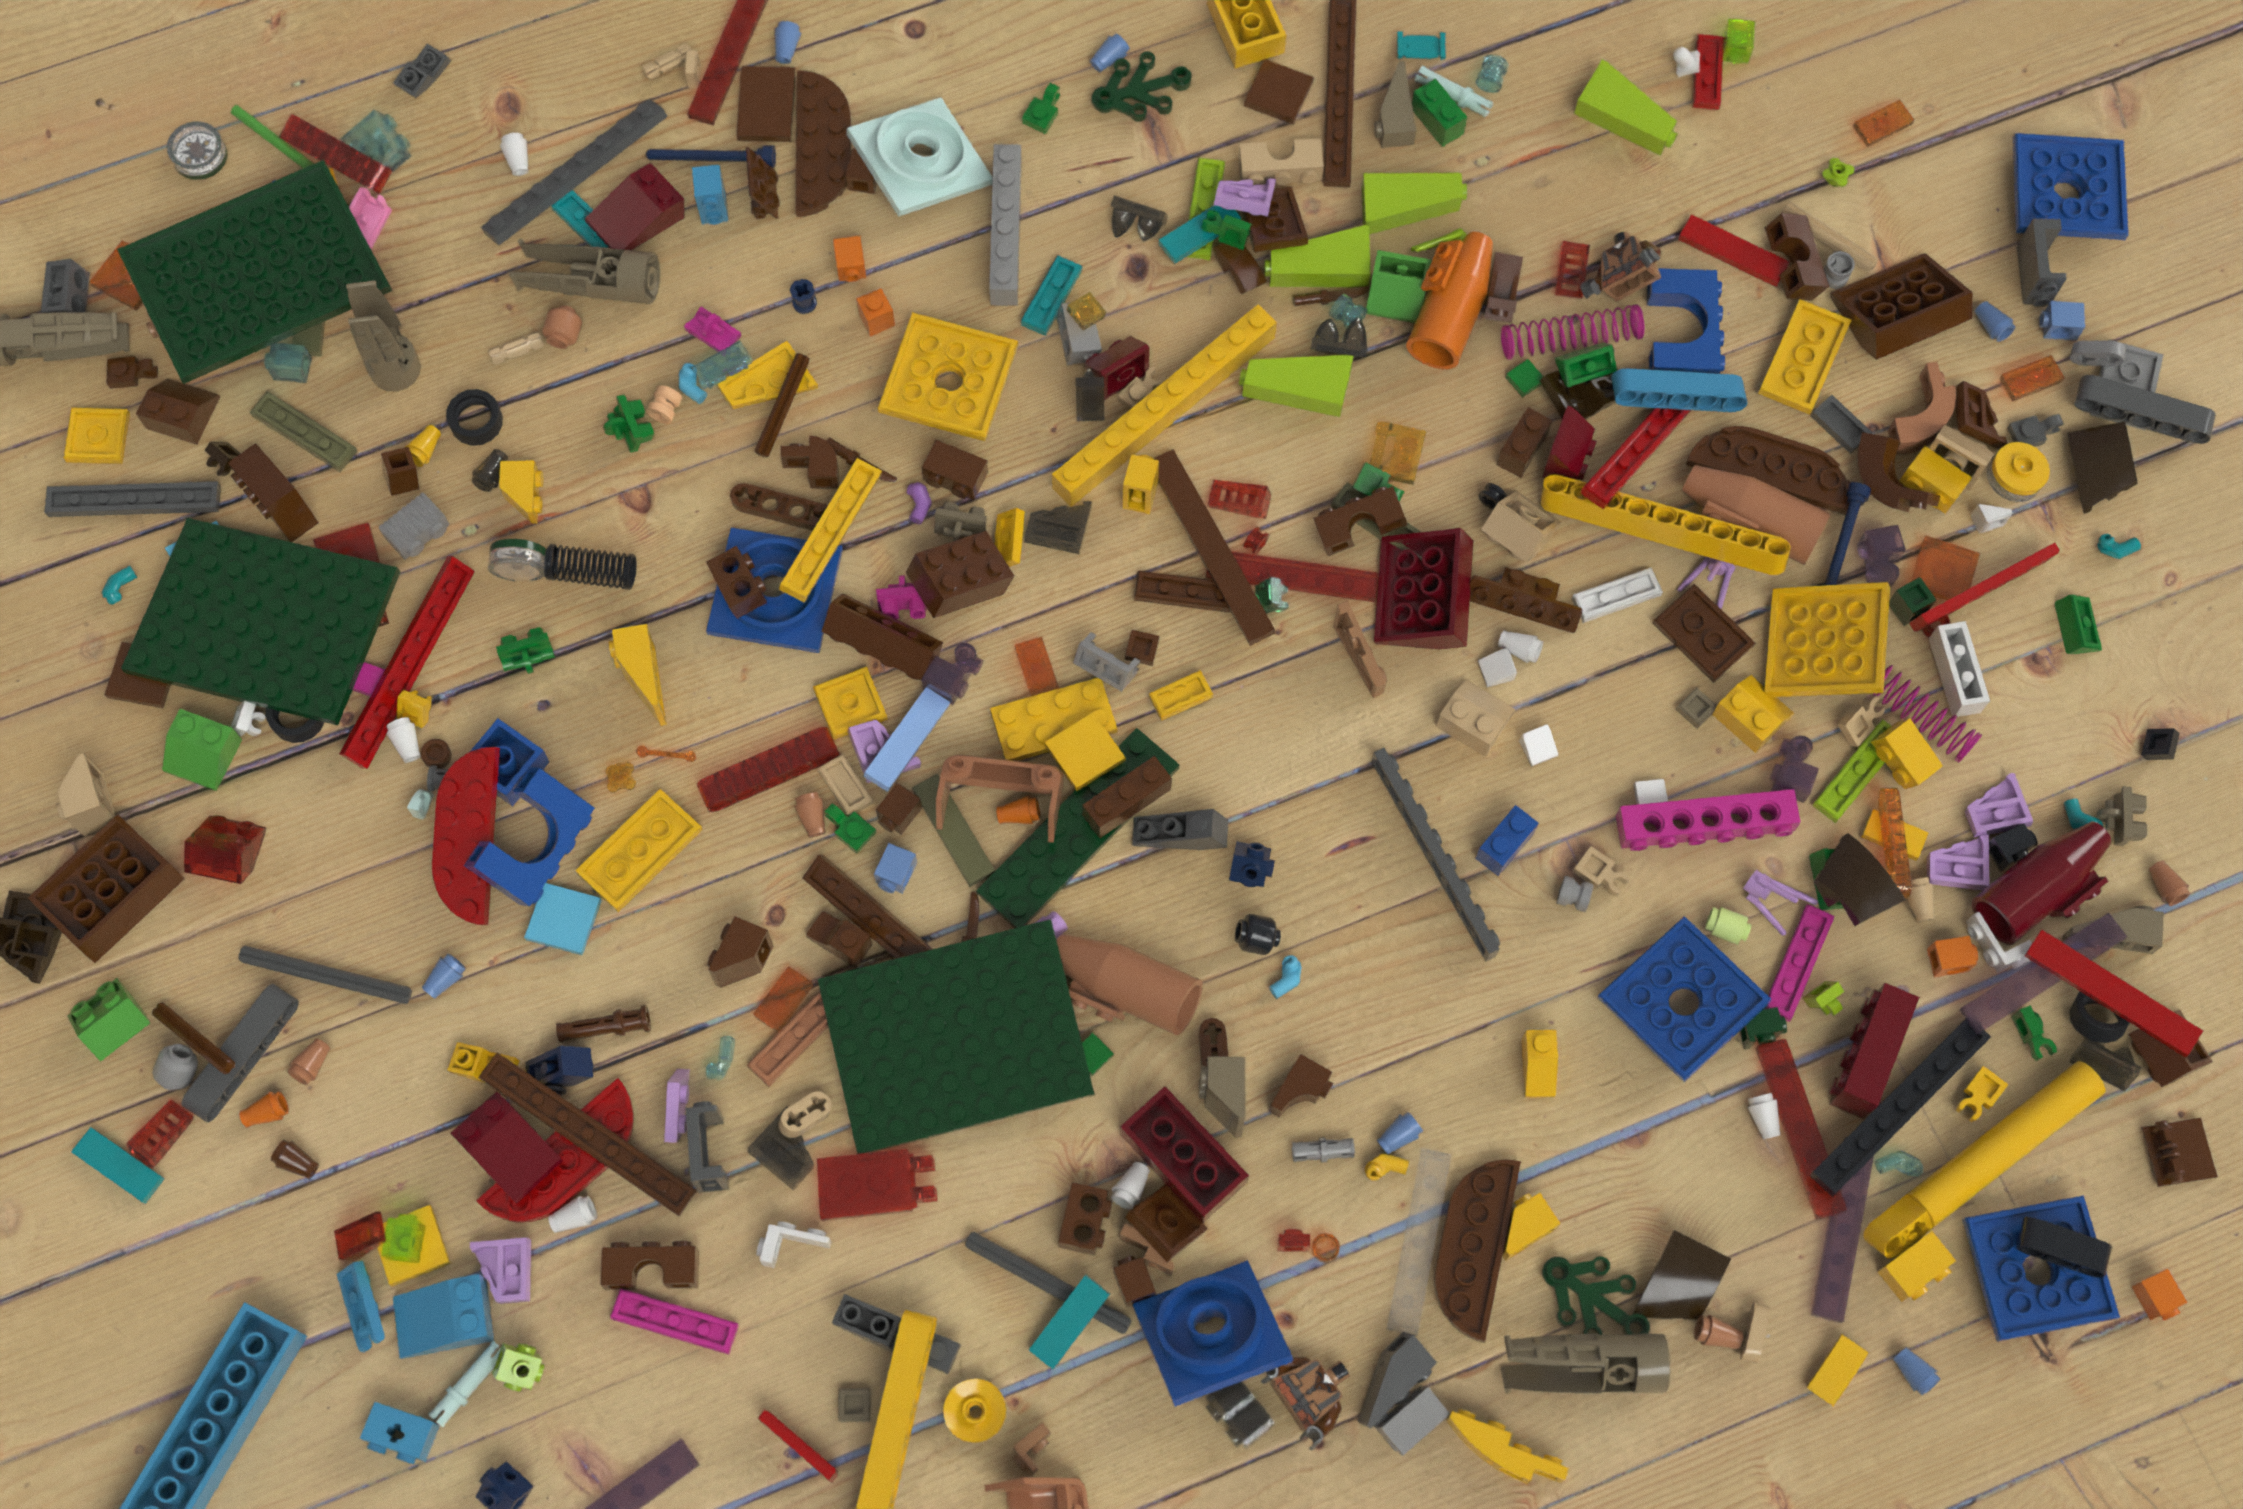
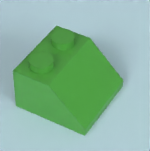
[162,709,242,791]

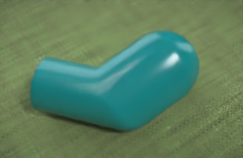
[2097,534,2141,559]
[101,566,138,605]
[2064,798,2103,829]

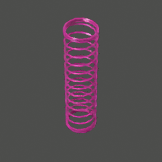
[1501,304,1645,360]
[1873,665,1982,763]

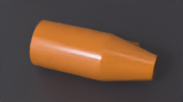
[1406,232,1493,369]

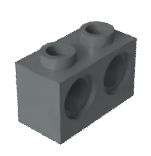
[41,259,90,313]

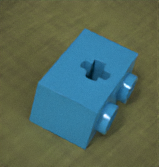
[692,165,729,225]
[360,1402,440,1465]

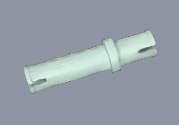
[1415,66,1493,117]
[428,1340,501,1427]

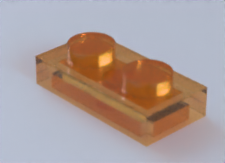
[1999,355,2065,402]
[1014,637,1059,697]
[753,966,814,1033]

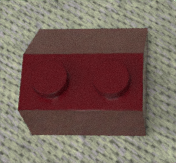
[1084,336,1150,401]
[1542,405,1597,481]

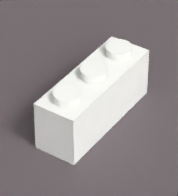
[1929,621,1990,717]

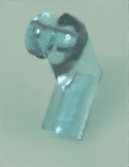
[706,1036,735,1081]
[1875,1150,1923,1177]

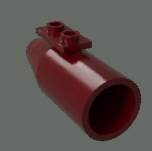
[1971,821,2112,945]

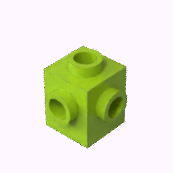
[492,1343,544,1392]

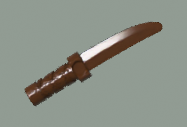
[1293,286,1370,306]
[827,438,897,482]
[961,892,979,942]

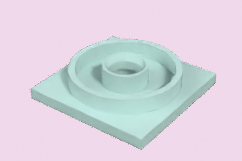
[846,98,993,217]

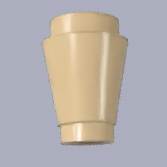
[1903,877,1935,922]

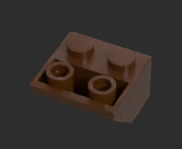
[707,916,774,988]

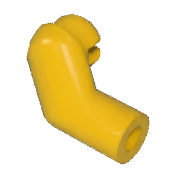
[1364,1153,1409,1181]

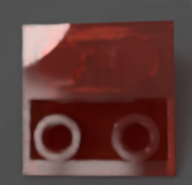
[184,815,266,884]

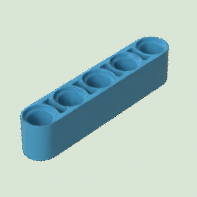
[1611,368,1748,412]

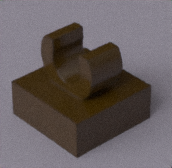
[205,441,240,476]

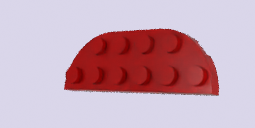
[432,747,500,925]
[476,1078,634,1222]

